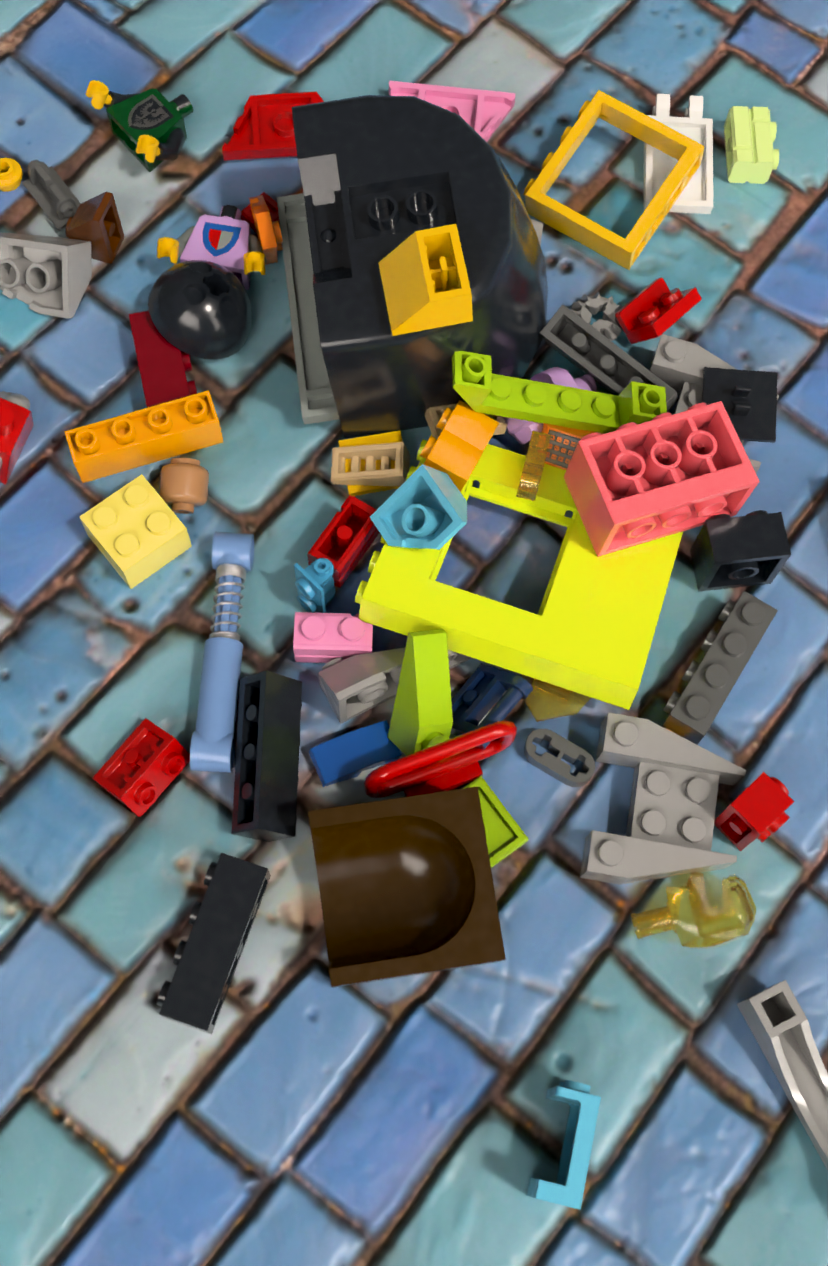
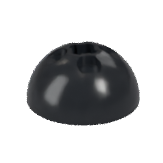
[148,260,252,359]

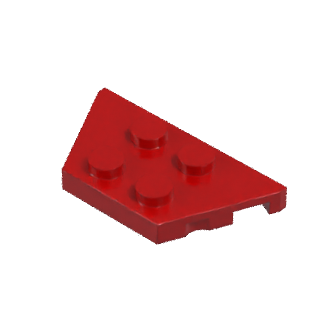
[222,91,324,161]

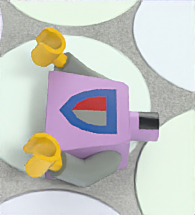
[156,205,266,290]

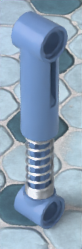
[190,532,255,773]

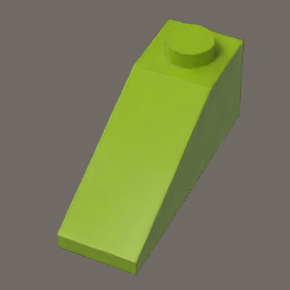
[388,629,453,756]

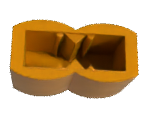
[420,400,499,492]

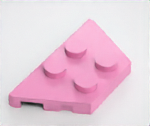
[389,81,516,142]

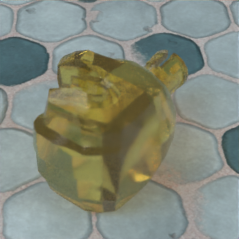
[631,872,756,949]

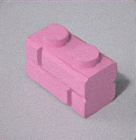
[293,612,373,663]

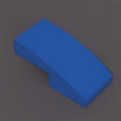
[308,720,402,787]

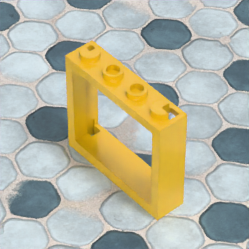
[523,90,705,270]

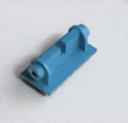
[294,558,336,613]

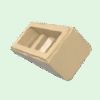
[331,442,410,486]

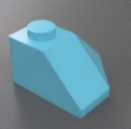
[370,464,467,550]

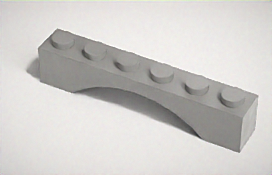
[737,980,828,1171]

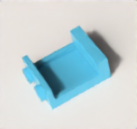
[526,1080,601,1210]

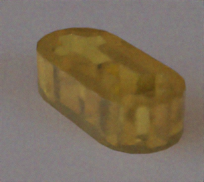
[516,430,551,501]

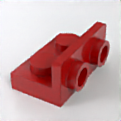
[615,278,702,344]
[92,718,190,817]

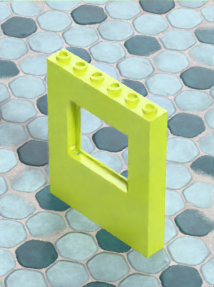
[355,434,683,710]

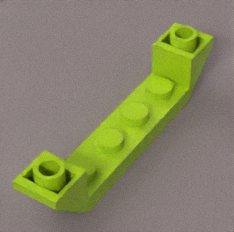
[452,351,667,434]

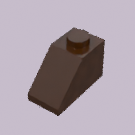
[65,192,125,264]

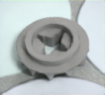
[571,292,623,341]

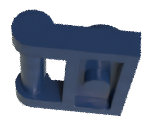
[450,663,533,750]

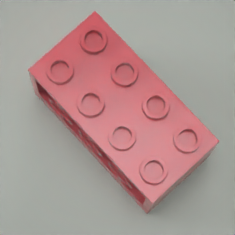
[564,401,760,557]

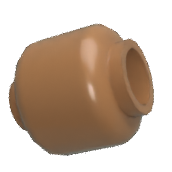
[159,458,209,514]

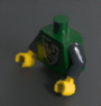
[85,80,193,172]

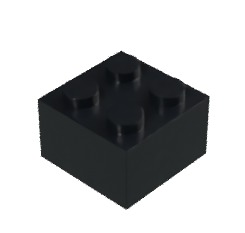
[690,510,791,592]

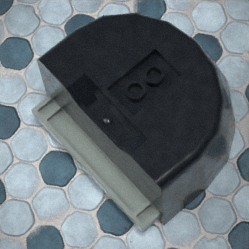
[277,95,548,439]

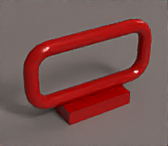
[364,720,517,798]

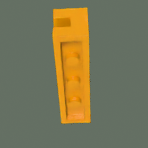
[64,390,223,483]

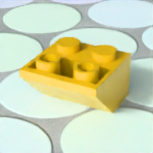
[378,224,473,336]

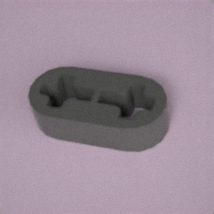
[524,729,595,787]

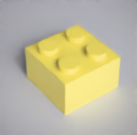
[79,474,192,589]

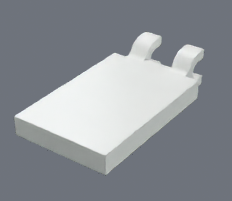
[643,94,713,214]

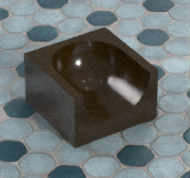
[308,787,506,988]

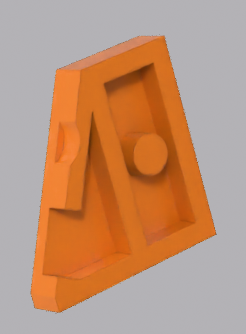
[249,195,283,265]

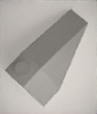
[0,232,92,318]
[318,647,471,724]

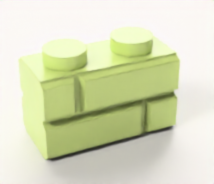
[724,106,779,184]

